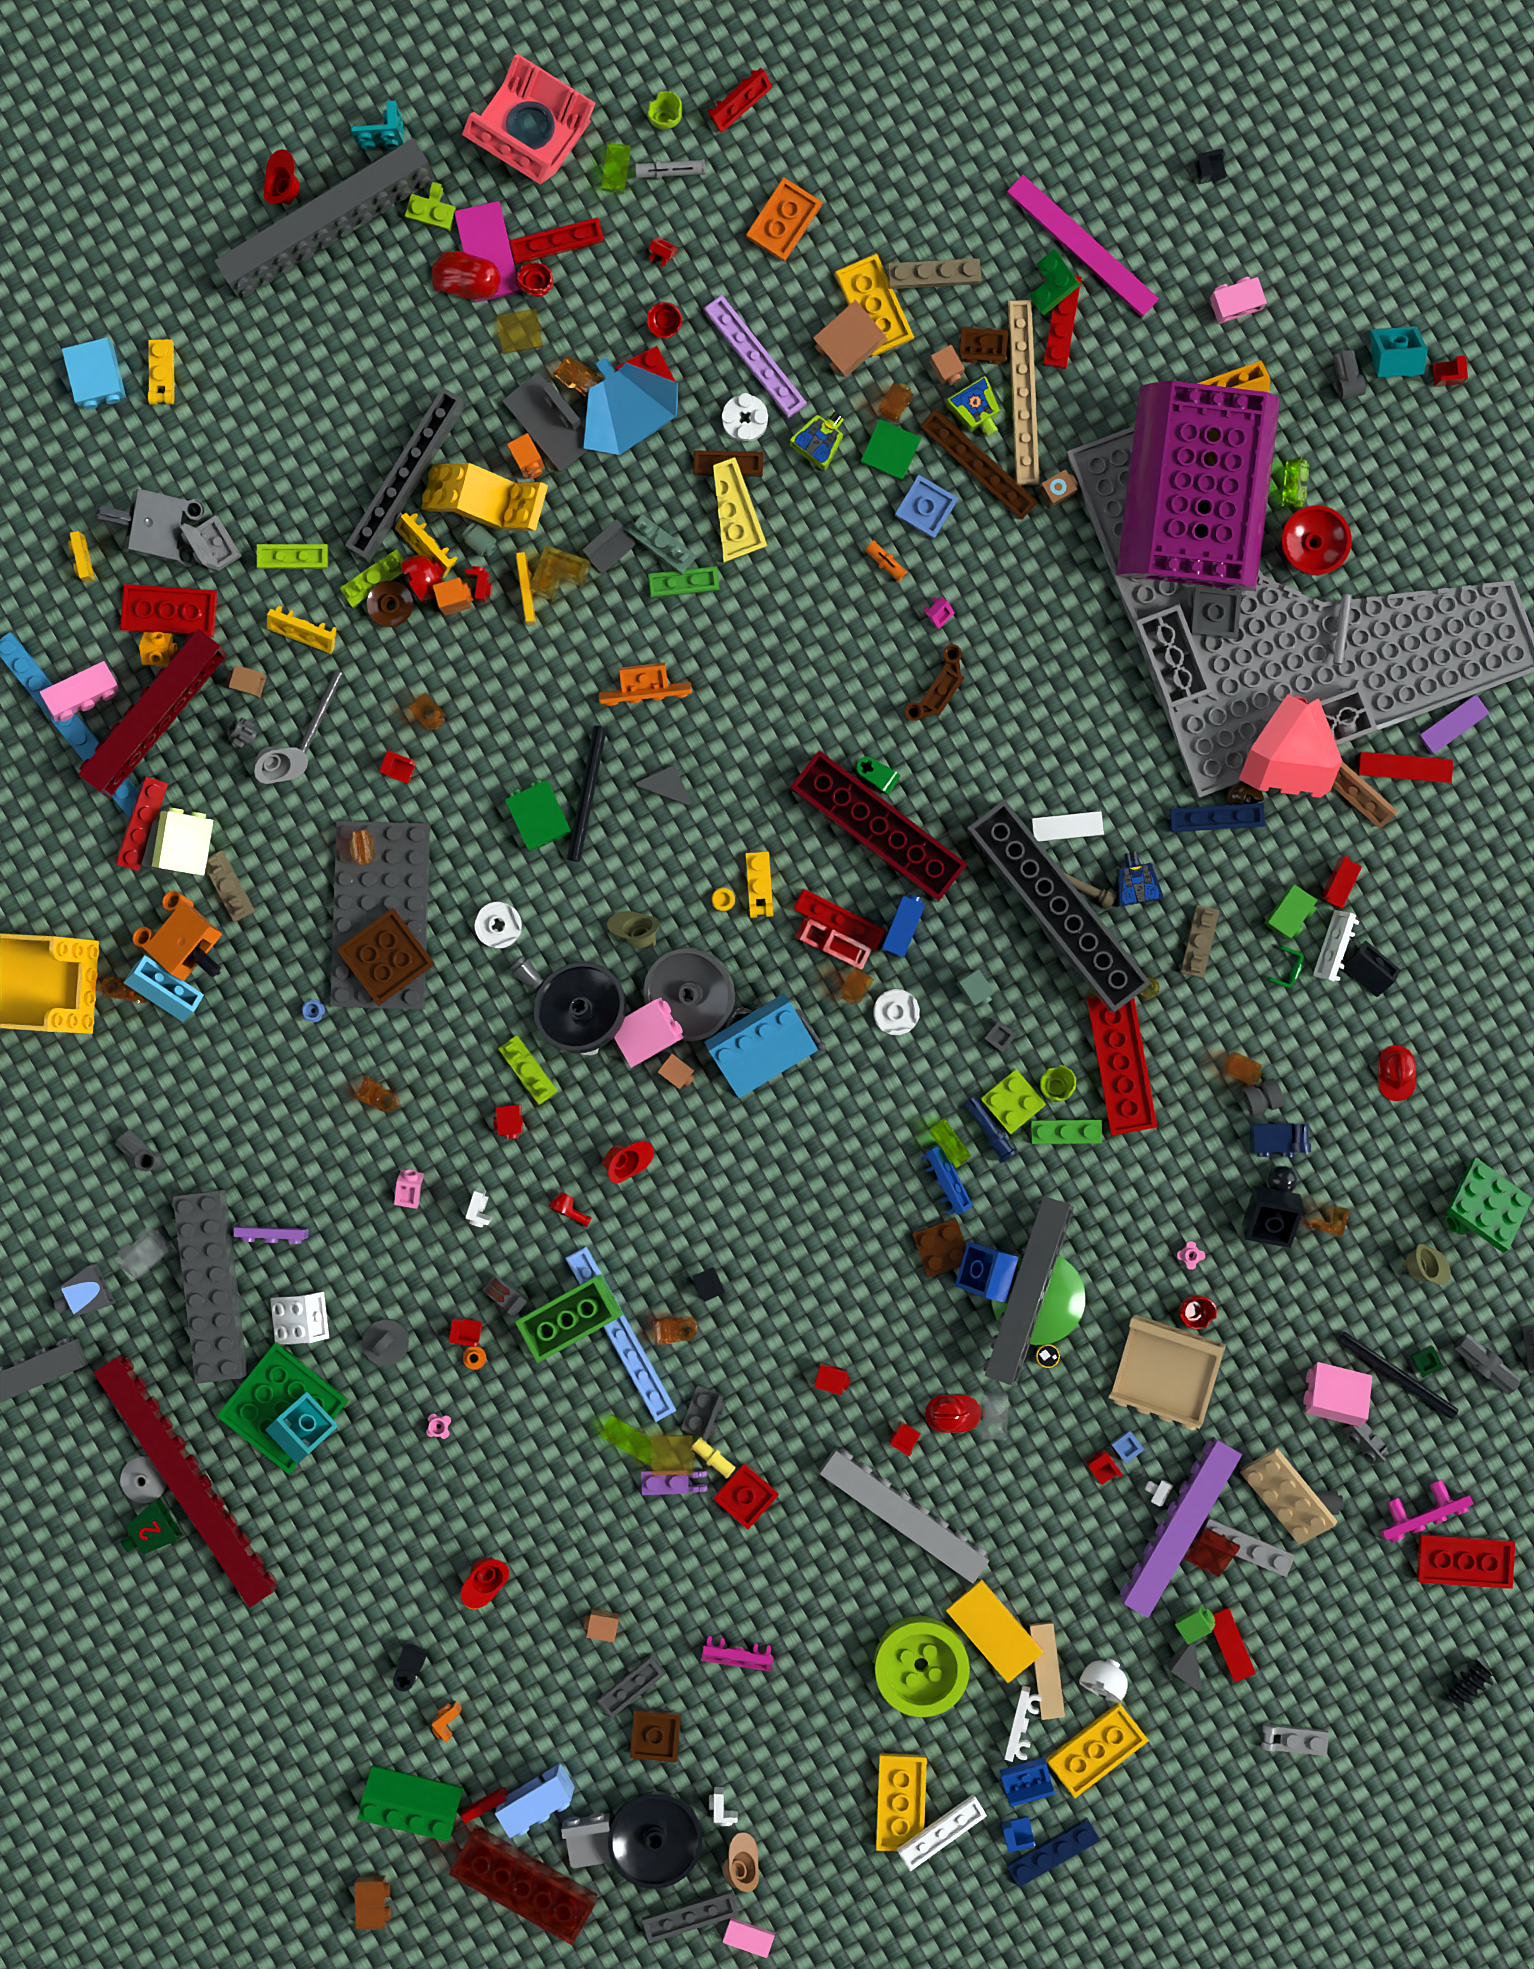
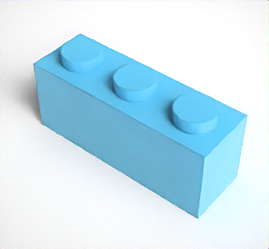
[124,955,204,1022]

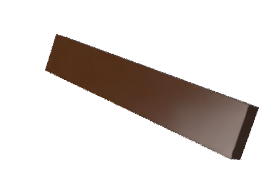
[920,408,1038,520]

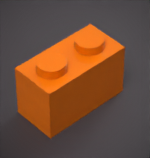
[507,433,545,479]
[433,577,474,616]

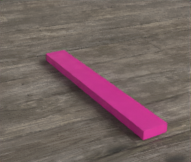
[1007,175,1159,318]

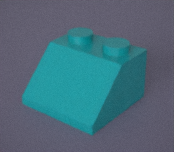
[1370,326,1428,379]
[266,1392,338,1464]

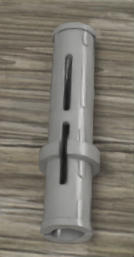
[635,159,705,180]

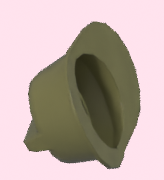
[607,911,660,949]
[1402,1243,1451,1285]

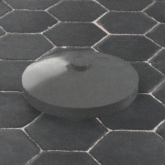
[643,947,735,1041]

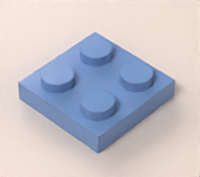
[895,475,959,539]

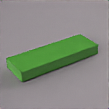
[648,566,720,598]

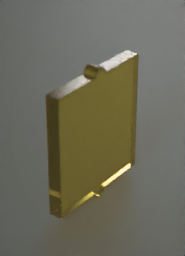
[497,309,543,354]
[649,1435,695,1475]

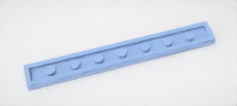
[566,1246,676,1422]

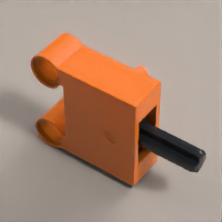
[133,891,222,981]

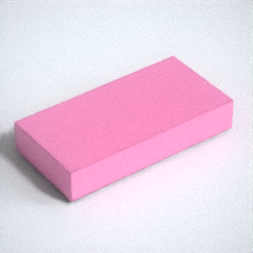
[723,1918,775,1958]

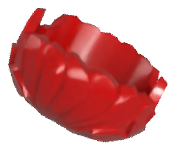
[516,262,553,297]

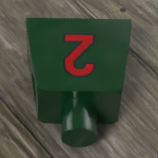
[121,1498,183,1554]

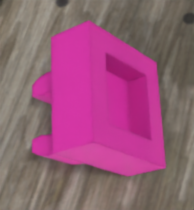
[923,597,955,629]

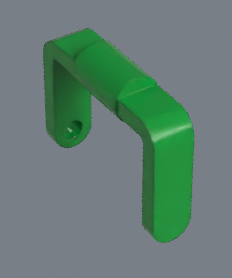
[1266,945,1304,988]

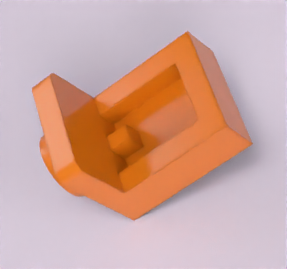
[431,1701,462,1742]

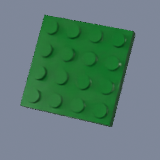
[217,1342,349,1475]

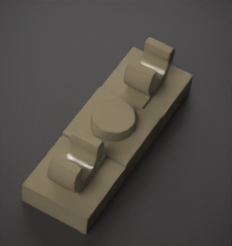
[205,850,256,923]
[1180,905,1220,978]

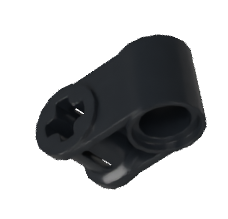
[393,1642,428,1692]

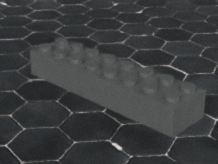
[173,1189,248,1384]

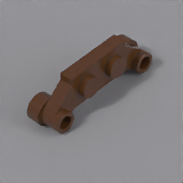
[904,644,965,722]

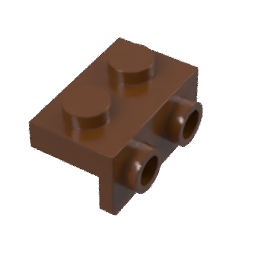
[959,326,1008,365]

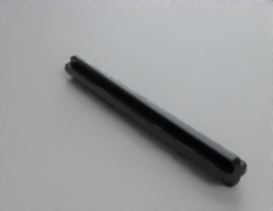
[567,725,607,862]
[1337,1332,1459,1419]

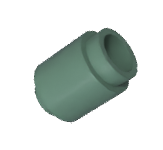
[462,523,497,557]

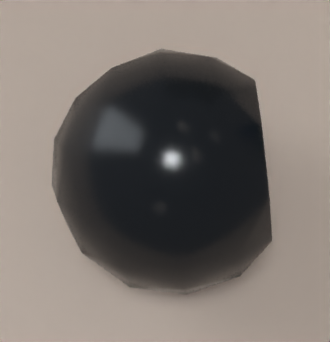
[1267,1166,1297,1193]

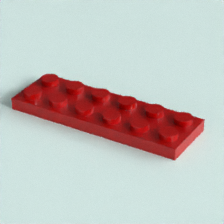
[1086,996,1158,1136]

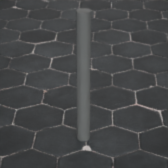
[298,670,343,754]

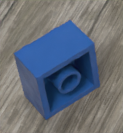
[955,1241,1018,1302]

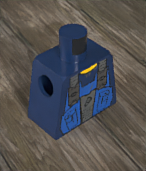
[1116,851,1164,907]

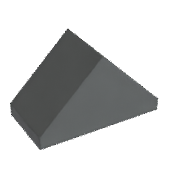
[1167,1641,1202,1691]

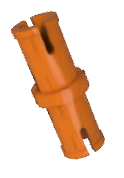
[864,540,908,583]

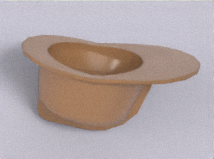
[723,1832,759,1892]

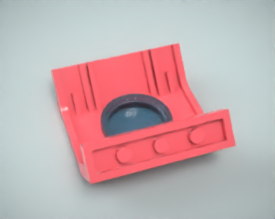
[462,54,596,184]

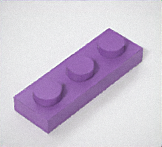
[234,1226,309,1244]

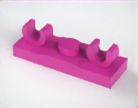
[701,1636,773,1672]

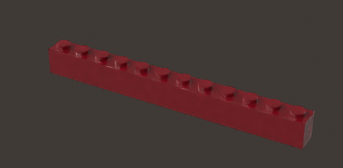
[94,1354,277,1608]

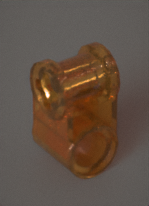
[101,977,147,1003]
[353,1075,400,1112]
[652,1316,698,1345]

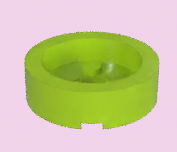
[874,1616,970,1717]

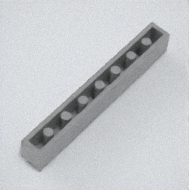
[819,1447,989,1584]

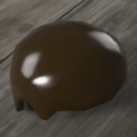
[1226,781,1264,805]

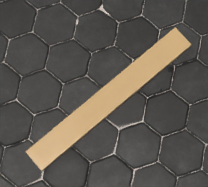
[1008,300,1039,486]

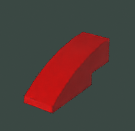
[794,917,872,970]

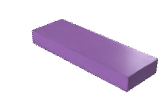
[1418,695,1490,754]

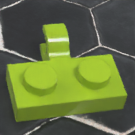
[405,182,457,231]

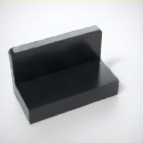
[1344,940,1401,997]

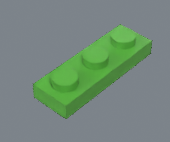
[1031,1120,1102,1144]

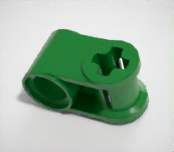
[855,757,901,796]

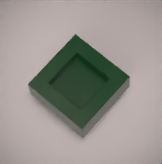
[1410,1345,1444,1377]

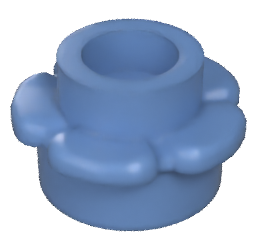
[302,999,325,1022]

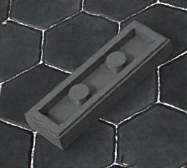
[596,1655,666,1719]

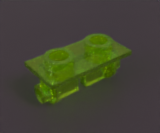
[1282,457,1310,508]

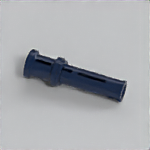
[963,1095,1018,1163]

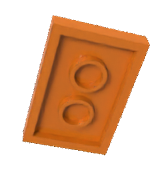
[746,177,823,263]

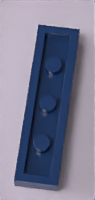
[1169,803,1265,833]
[1006,1817,1100,1887]

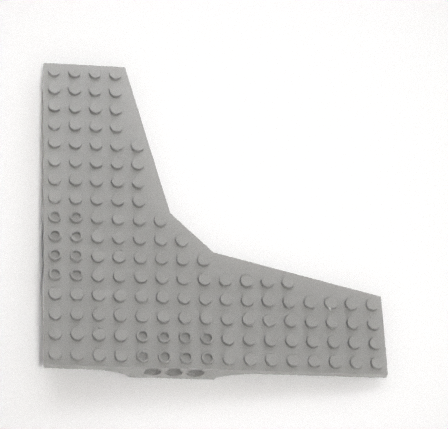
[1066,426,1534,798]

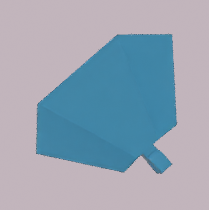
[584,358,678,455]

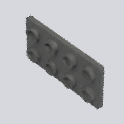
[503,372,589,472]

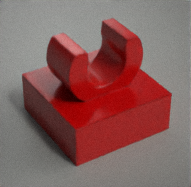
[648,237,679,267]

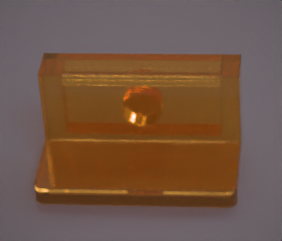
[1309,1205,1350,1237]

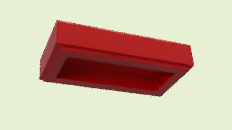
[461,1787,509,1824]

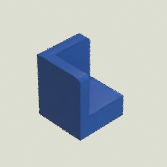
[1001,1816,1036,1852]

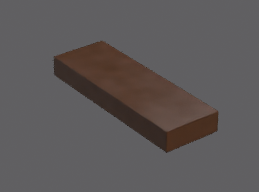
[693,450,763,477]

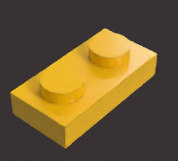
[68,531,95,582]

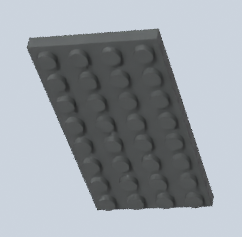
[330,821,431,1010]

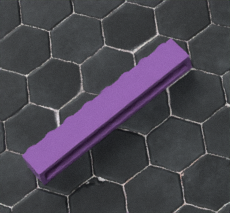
[1120,1437,1242,1618]

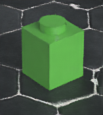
[1175,1604,1215,1645]

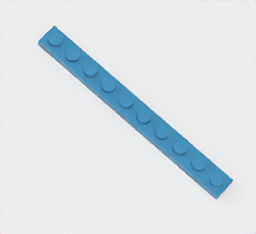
[0,632,139,818]

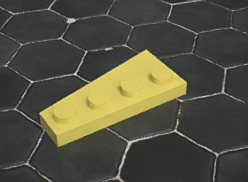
[713,457,768,562]

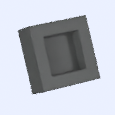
[984,1020,1017,1053]

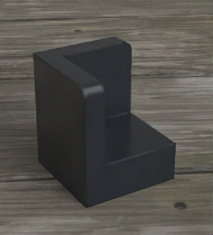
[1194,148,1227,185]
[692,1267,726,1302]

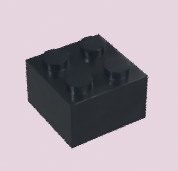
[1242,1186,1304,1248]

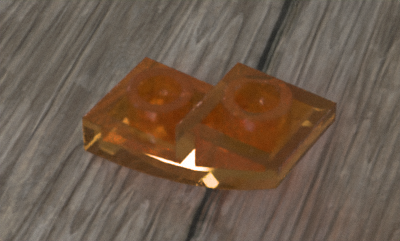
[553,355,604,399]

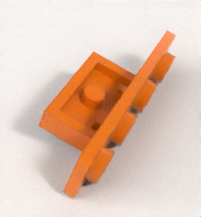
[599,662,692,706]

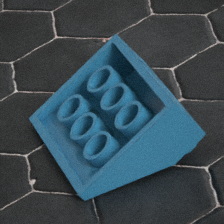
[704,993,818,1098]

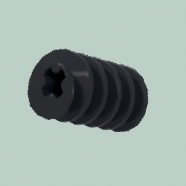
[1443,1658,1494,1712]

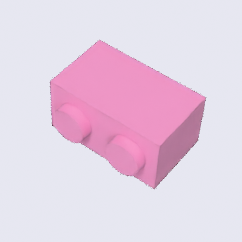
[1210,277,1267,324]

